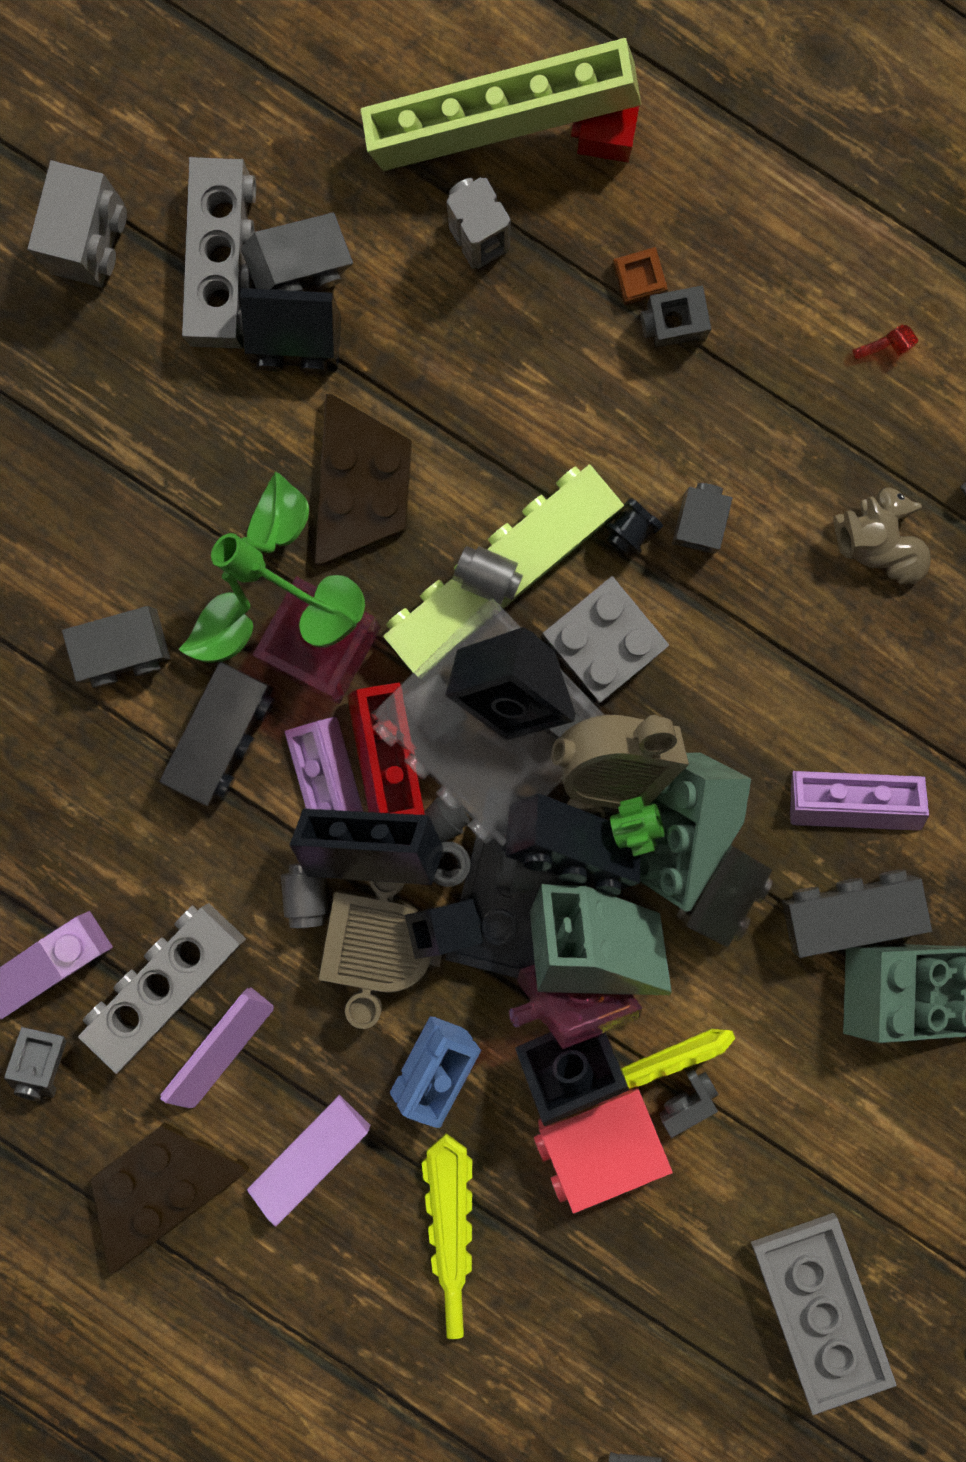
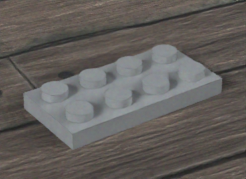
[751,1213,897,1415]

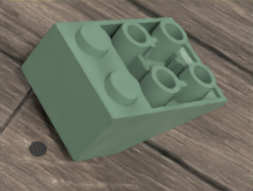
[640,753,751,911]
[530,884,672,995]
[843,944,966,1043]

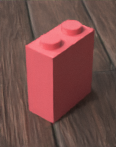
[534,1087,673,1214]

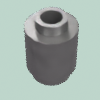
[452,546,523,605]
[281,863,329,928]

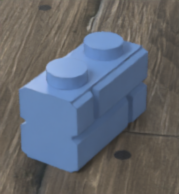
[390,1016,481,1128]

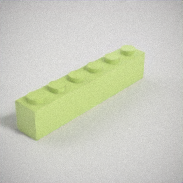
[361,38,641,171]
[383,464,624,679]

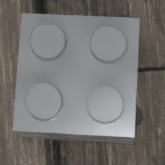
[28,160,127,288]
[541,576,669,703]

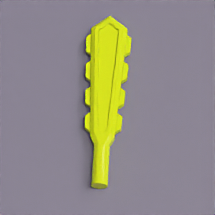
[622,1029,736,1090]
[422,1133,472,1339]

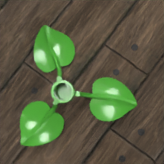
[179,472,365,663]

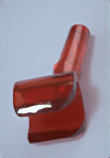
[852,325,919,360]

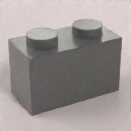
[241,212,353,291]
[62,606,171,688]

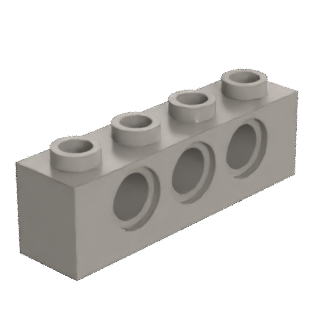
[182,157,256,349]
[78,903,246,1074]

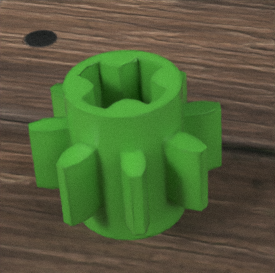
[610,796,665,857]

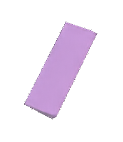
[285,717,363,812]
[790,771,929,830]
[160,987,274,1108]
[247,1095,370,1227]

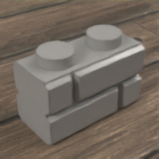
[447,177,511,269]

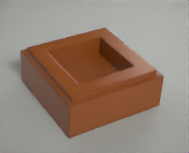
[612,247,668,305]

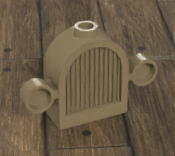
[551,715,689,819]
[319,881,442,1029]

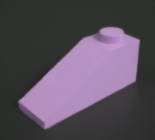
[0,911,113,1019]

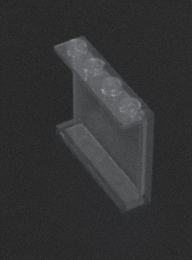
[370,598,604,846]

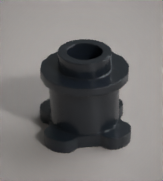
[605,498,663,556]

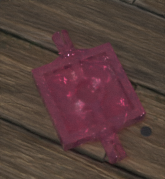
[509,964,643,1049]

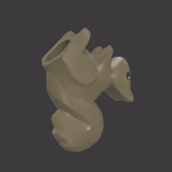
[833,488,931,584]

